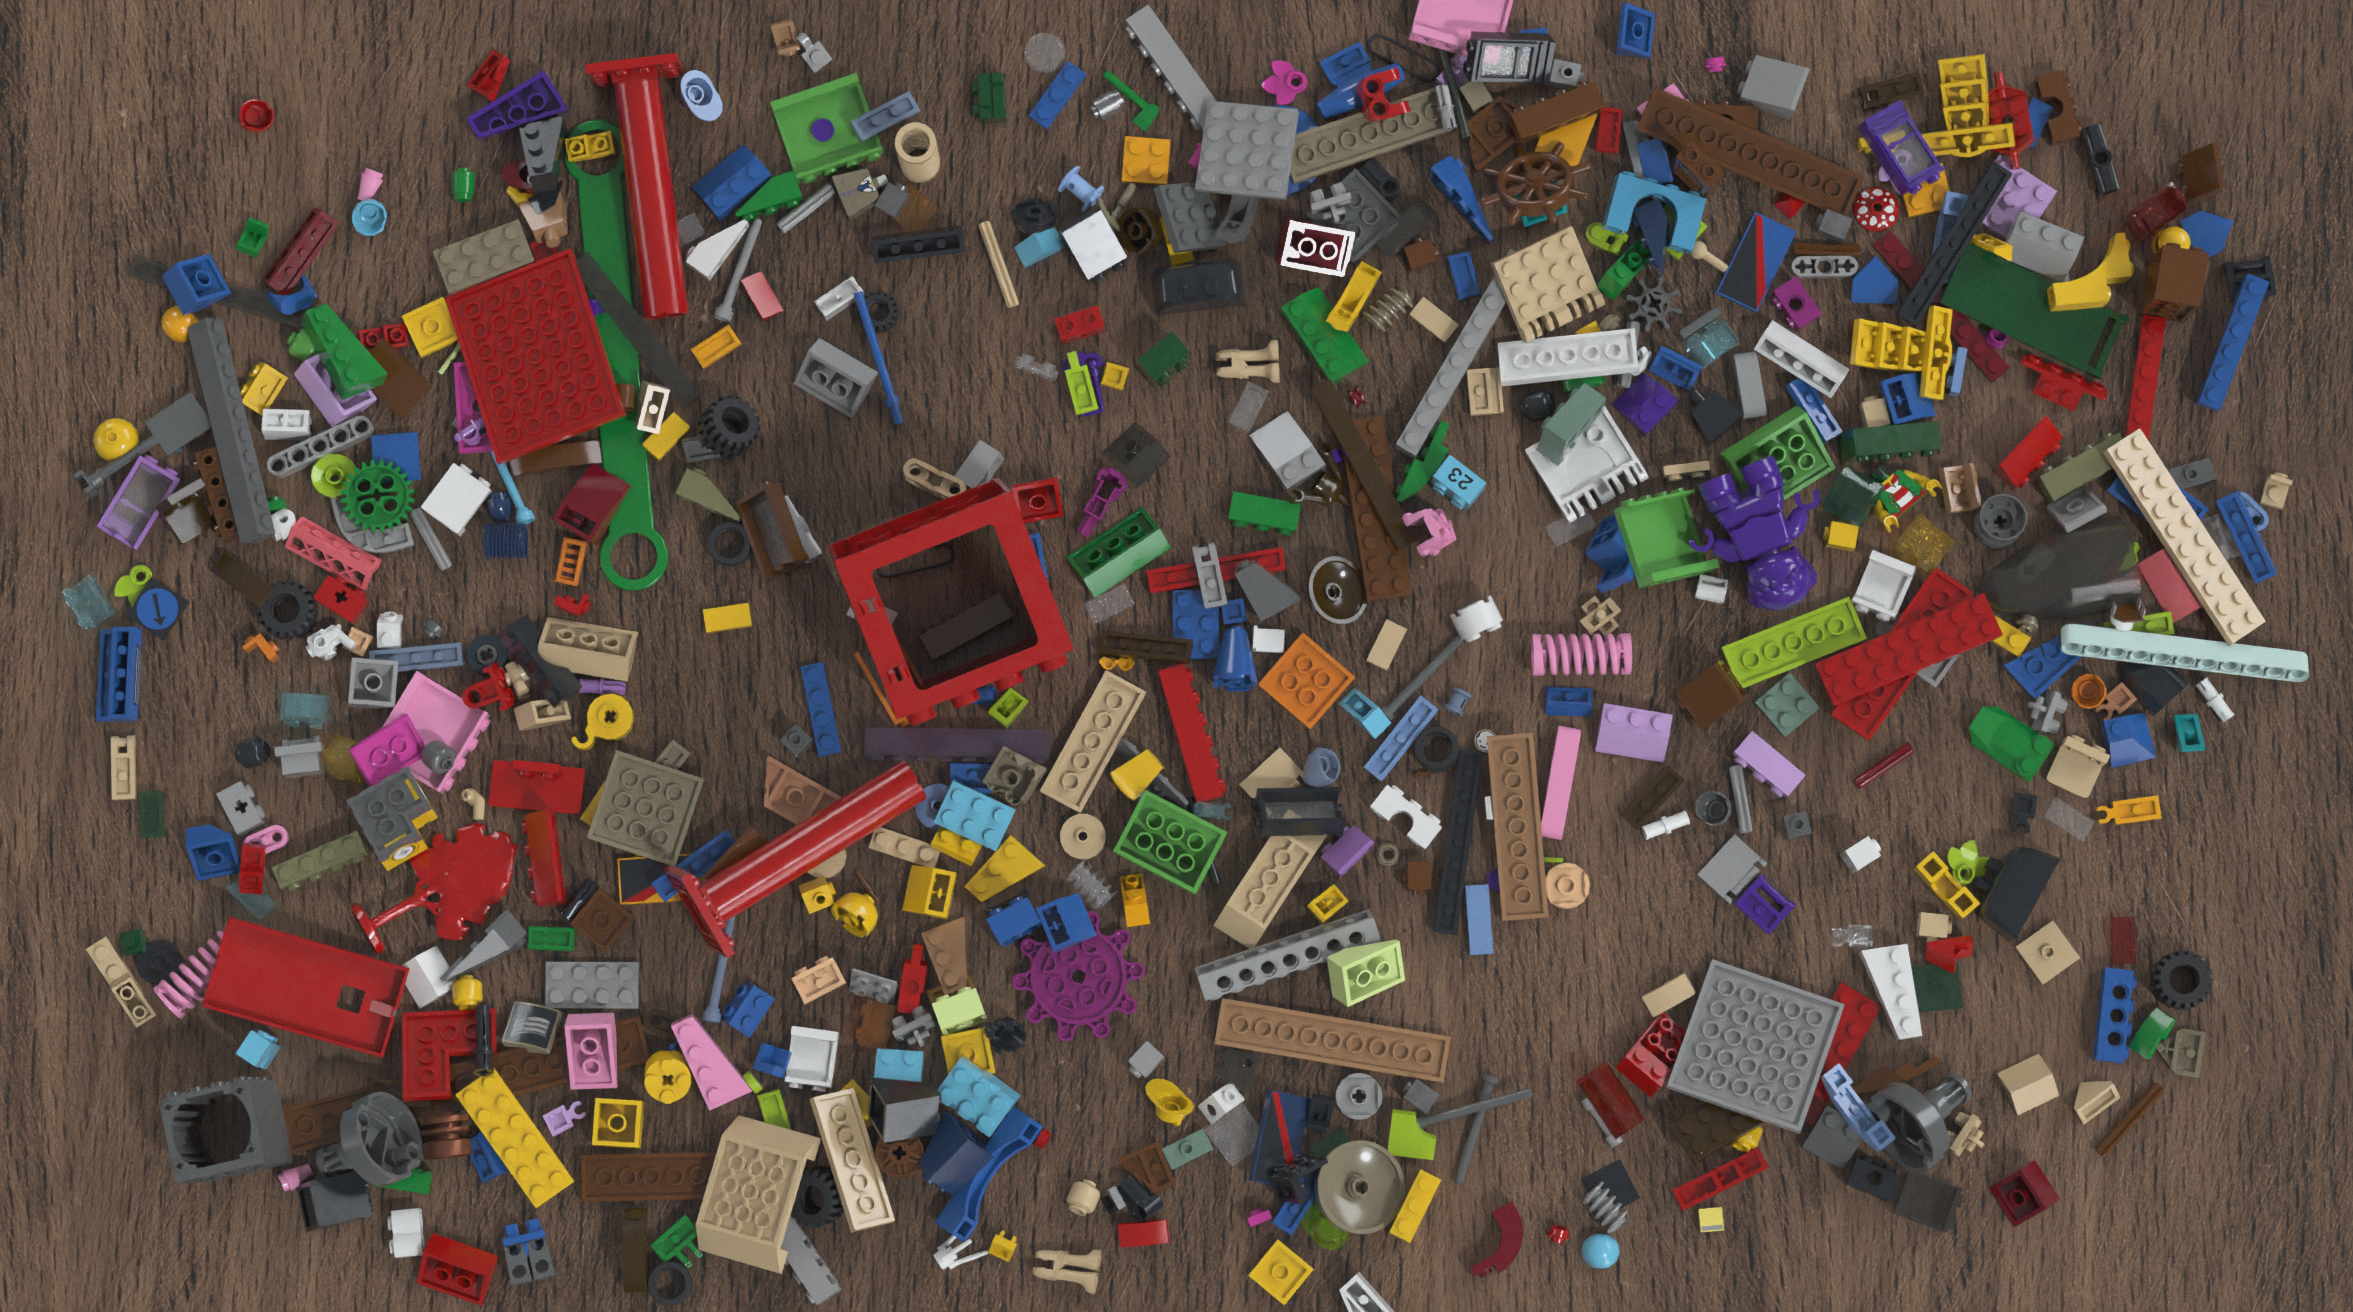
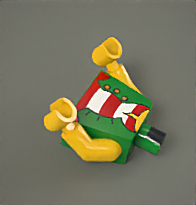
[1871,466,1942,533]

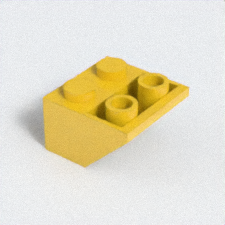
[902,865,957,920]

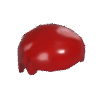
[238,99,274,134]

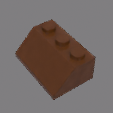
[703,826,768,880]

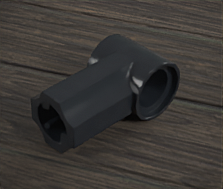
[1359,157,1400,202]
[1117,1175,1163,1222]

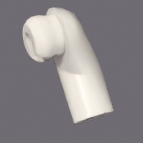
[1631,346,1652,376]

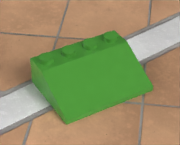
[1720,406,1835,500]
[1113,790,1228,896]

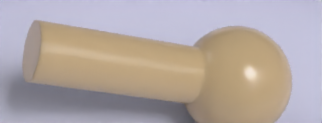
[1690,241,1729,273]

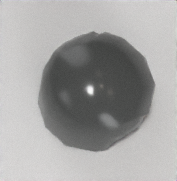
[1695,791,1731,826]

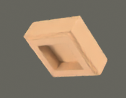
[342,627,374,658]

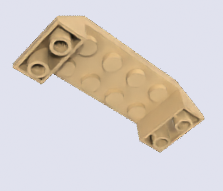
[1214,810,1327,949]

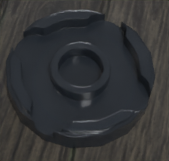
[1011,197,1057,233]
[137,940,184,986]

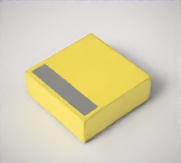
[1698,1207,1724,1232]

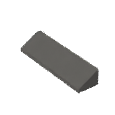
[1621,120,1664,207]

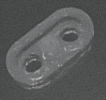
[1013,354,1059,382]

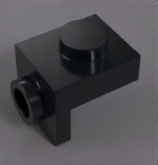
[1306,1093,1335,1133]

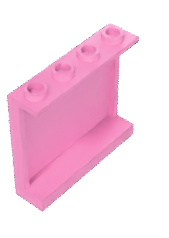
[1408,0,1513,65]
[383,671,491,794]

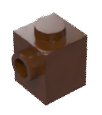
[1403,238,1440,273]
[1403,862,1431,896]

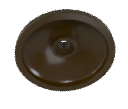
[1307,556,1367,625]

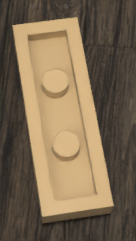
[868,827,940,868]

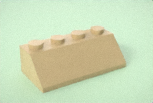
[538,617,638,681]

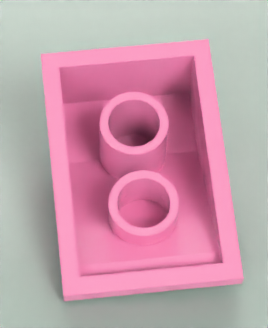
[564,1013,618,1090]

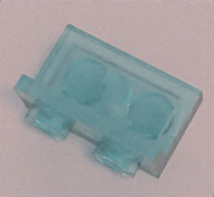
[62,575,116,630]

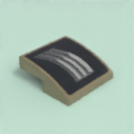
[501,1001,563,1054]

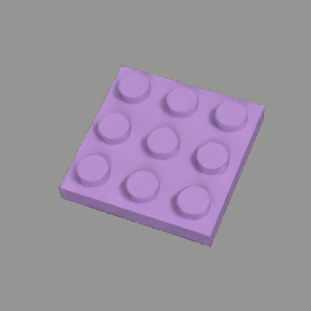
[1981,154,2057,240]

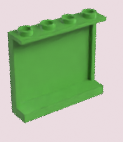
[770,73,884,184]
[1613,488,1720,589]

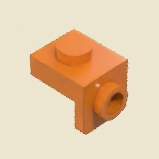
[242,633,280,663]

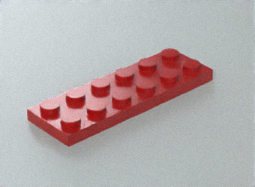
[1804,983,1882,1126]

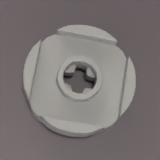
[1336,1073,1382,1120]

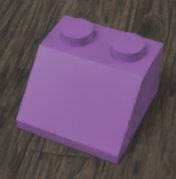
[1320,825,1374,879]

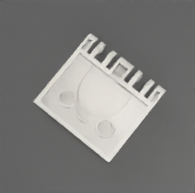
[1525,406,1649,523]

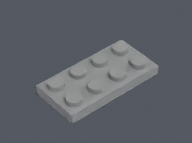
[545,962,640,1009]

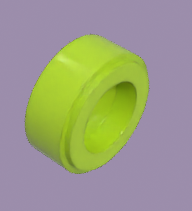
[743,1070,764,1093]

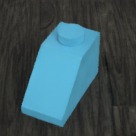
[1338,687,1391,739]

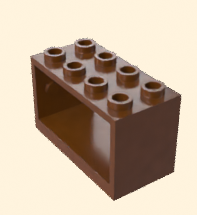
[2139,243,2209,323]

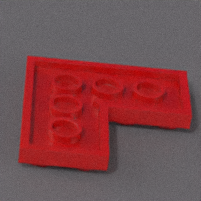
[402,1008,497,1102]

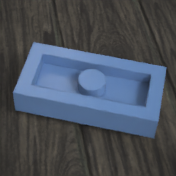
[1945,347,1967,397]

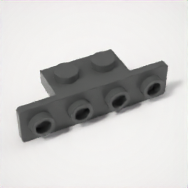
[1116,738,1189,809]

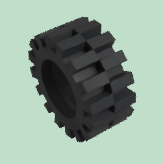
[857,290,899,334]

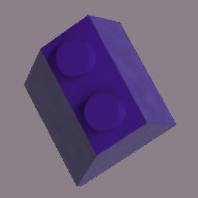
[1611,373,1678,437]

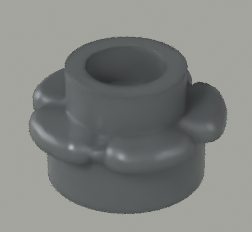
[423,618,445,638]

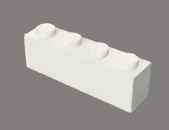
[1754,320,1850,398]

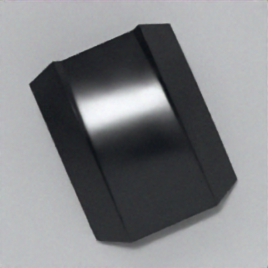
[2119,662,2189,716]

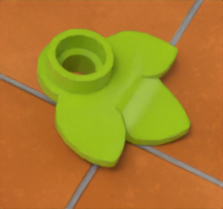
[114,565,155,606]
[1947,840,1989,885]

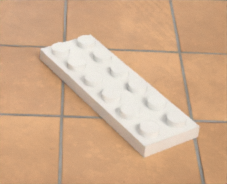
[1498,328,1639,386]

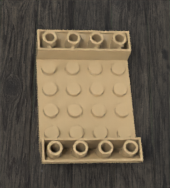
[696,1115,821,1274]

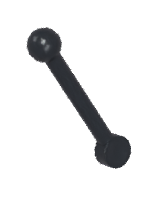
[984,890,1029,916]

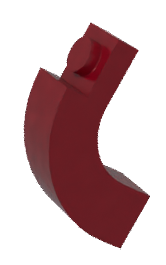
[1469,1201,1523,1278]

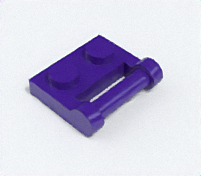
[1734,874,1796,935]

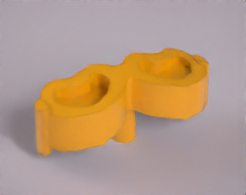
[1099,657,1135,671]

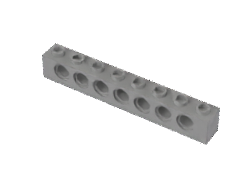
[1194,909,1381,1001]

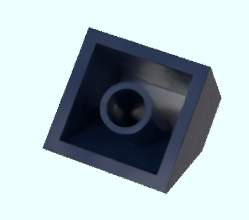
[919,1111,993,1196]

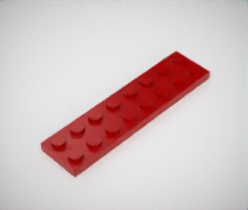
[1830,567,1973,742]
[1814,593,2003,707]

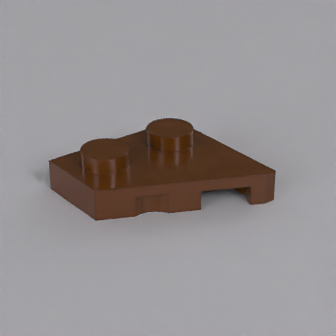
[1117,1141,1176,1194]

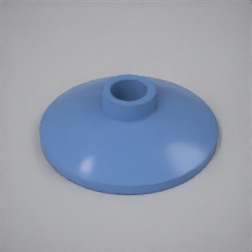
[915,784,949,830]

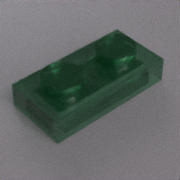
[140,791,166,839]

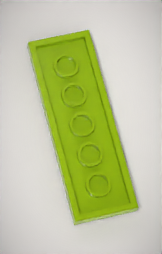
[1721,597,1867,688]

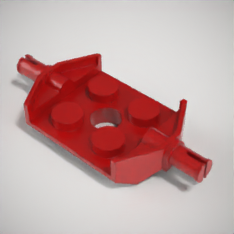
[1988,71,2034,170]

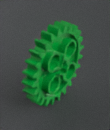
[340,459,415,534]

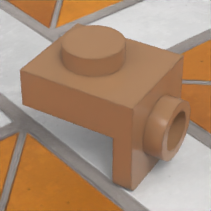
[770,19,800,56]

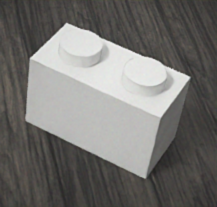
[1840,836,1881,874]

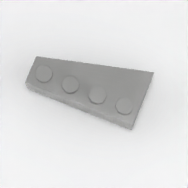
[781,1216,843,1305]

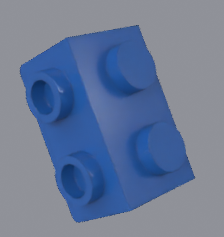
[721,981,775,1038]

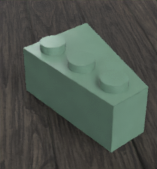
[1537,383,1607,466]

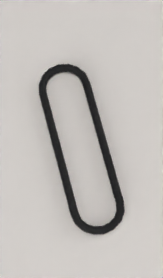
[1368,34,1440,82]
[876,543,954,578]

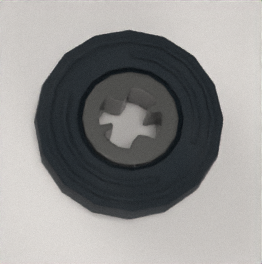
[467,634,508,676]

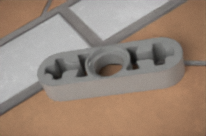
[1791,256,1858,279]

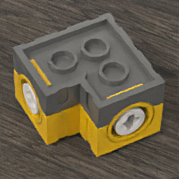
[346,766,438,871]

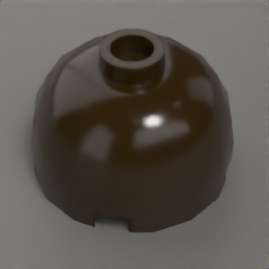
[1118,207,1163,253]

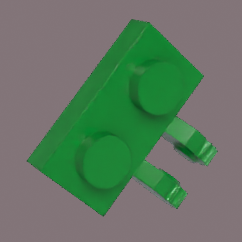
[650,1215,703,1268]

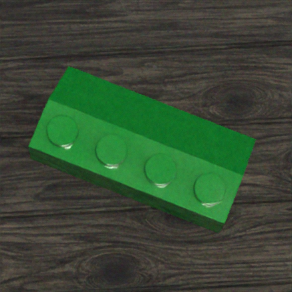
[1281,287,1369,385]
[1066,507,1171,598]

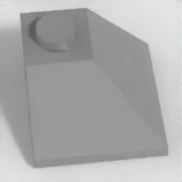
[348,658,398,709]

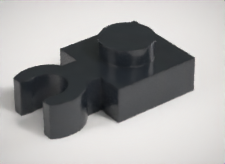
[2010,792,2038,834]

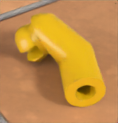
[506,186,534,207]

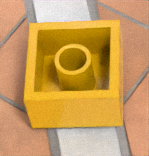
[592,1098,644,1149]

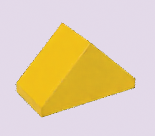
[1307,884,1349,925]

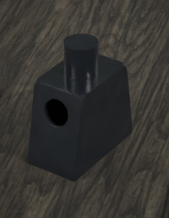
[1688,388,1743,446]

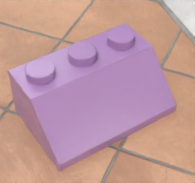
[294,354,377,428]
[1595,703,1673,763]

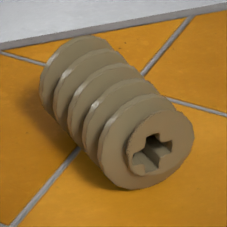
[1362,283,1413,332]

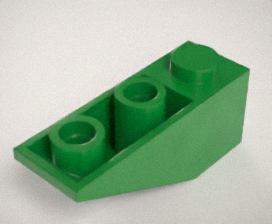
[735,171,803,222]
[1597,234,1652,301]

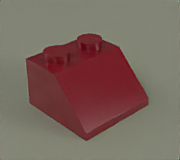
[1989,1160,2060,1227]

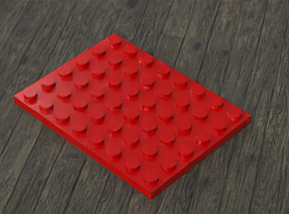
[445,248,626,465]

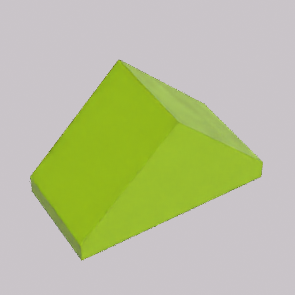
[988,687,1029,729]

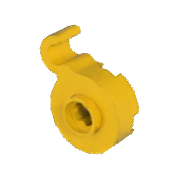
[572,694,634,751]

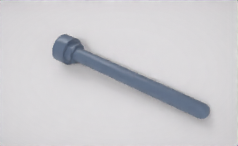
[702,916,735,1023]

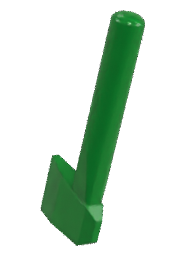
[1103,70,1159,132]

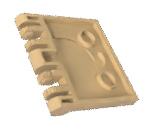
[1491,226,1605,343]

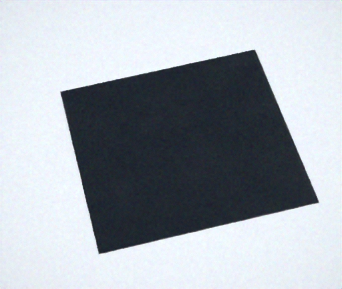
[1581,1159,1640,1218]

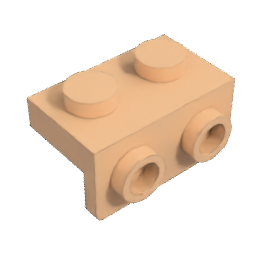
[791,956,846,1005]

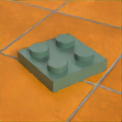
[1754,673,1820,738]

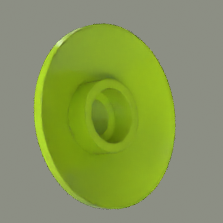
[311,454,356,498]

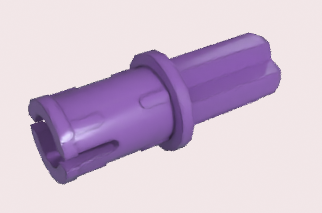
[579,678,626,696]

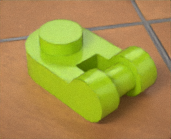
[1585,222,1629,257]

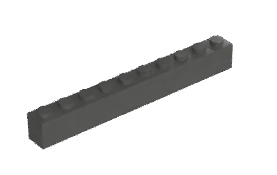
[187,318,276,543]

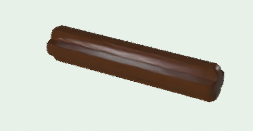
[1793,242,1861,258]

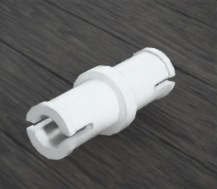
[2195,677,2234,723]
[1641,810,1690,840]

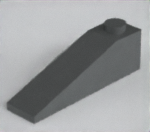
[440,909,527,984]

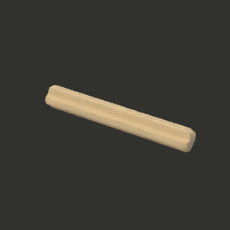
[979,221,1019,308]

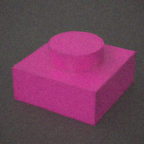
[1247,1207,1272,1227]

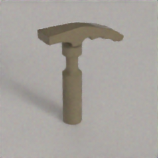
[1096,183,1137,234]

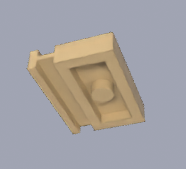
[1466,367,1504,416]

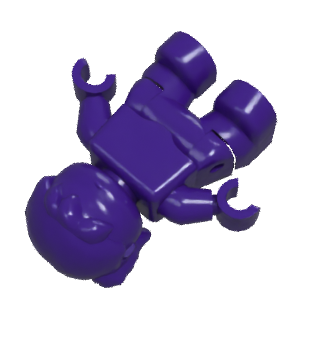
[1689,456,1821,611]

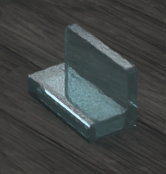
[225,877,278,921]

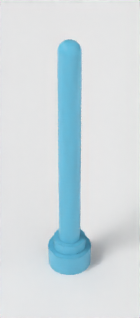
[480,426,536,525]

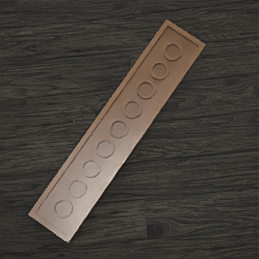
[1214,998,1451,1083]

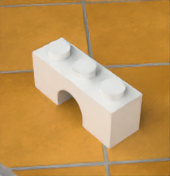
[1369,785,1442,851]

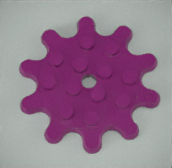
[1012,911,1145,1042]

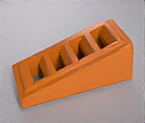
[555,535,588,586]

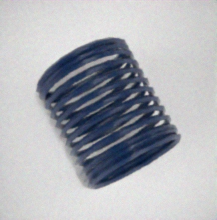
[483,523,528,560]

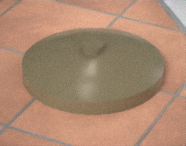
[1314,1140,1405,1234]

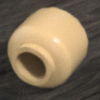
[1066,1179,1100,1216]

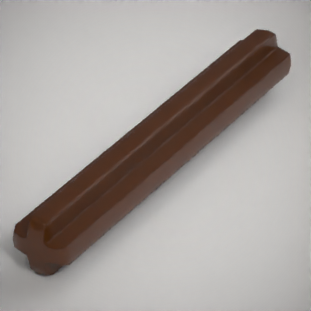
[2096,1083,2164,1157]

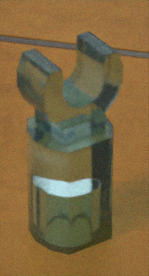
[1194,801,1231,821]

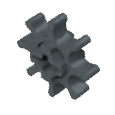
[1626,277,1682,334]

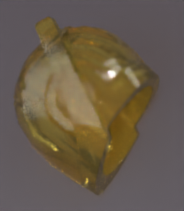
[322,733,364,784]

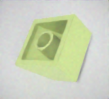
[932,987,988,1036]

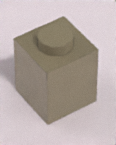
[1459,79,1493,115]

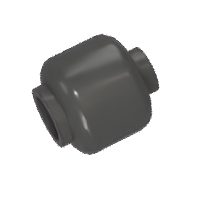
[421,740,456,774]

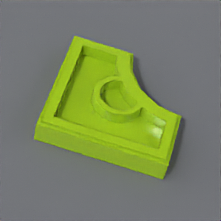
[1387,1109,1436,1160]

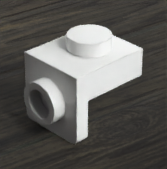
[377,612,403,649]

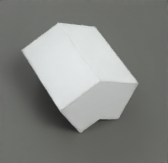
[1695,574,1728,604]

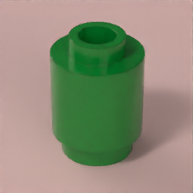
[451,168,475,202]

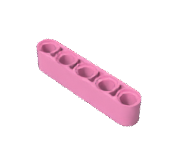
[1541,725,1581,840]

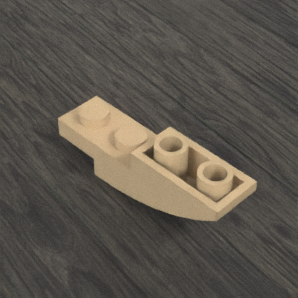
[86,936,156,1028]

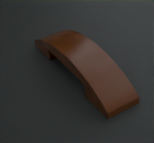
[509,441,602,477]

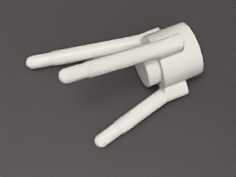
[933,1235,988,1270]

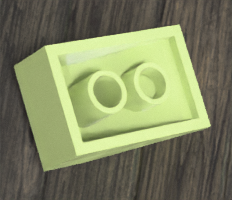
[1327,939,1405,1007]

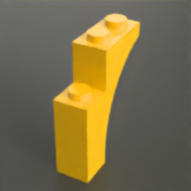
[2047,233,2134,312]

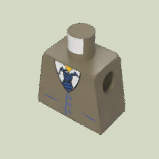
[832,169,888,221]

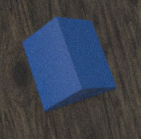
[1615,3,1655,58]

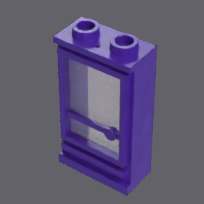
[1858,100,1945,196]

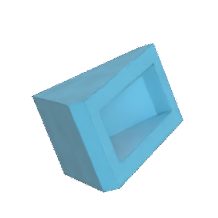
[1014,227,1065,268]

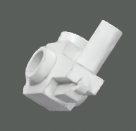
[305,624,356,661]

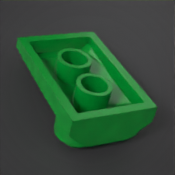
[1968,706,2055,783]

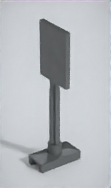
[73,392,212,501]

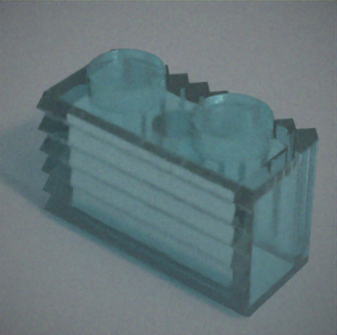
[1685,319,1740,370]

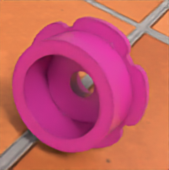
[1704,57,1727,72]

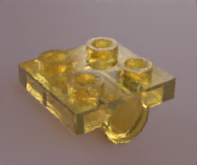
[1893,513,1955,574]

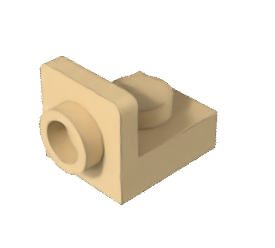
[2259,472,2292,510]

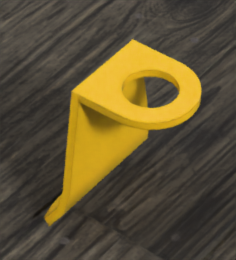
[1110,749,1165,801]

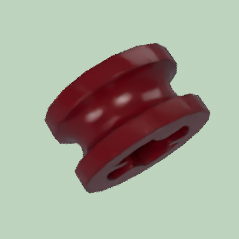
[1347,385,1367,408]

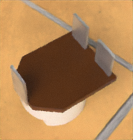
[2110,596,2146,631]

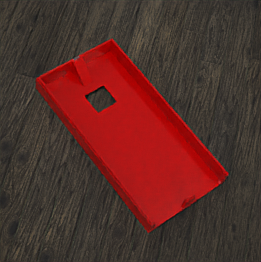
[202,916,410,1058]

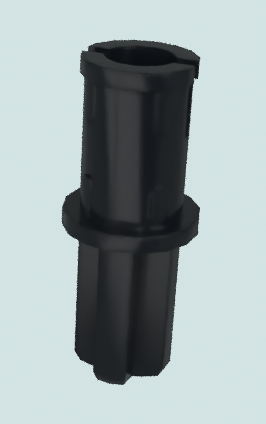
[560,877,596,921]

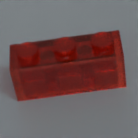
[1577,1061,1645,1139]

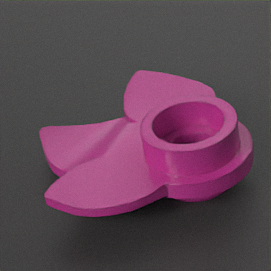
[1261,60,1307,105]

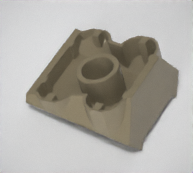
[982,746,1047,805]

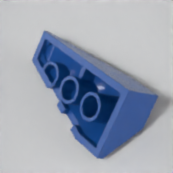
[1429,155,1493,245]

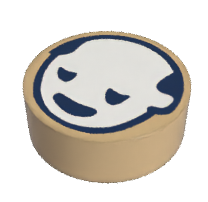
[1474,729,1495,753]

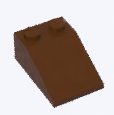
[2176,142,2225,204]

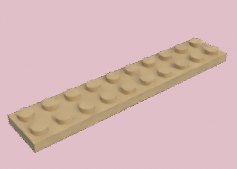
[2103,428,2266,645]

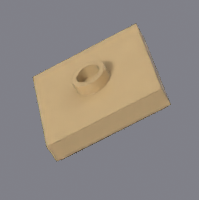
[2014,920,2080,985]

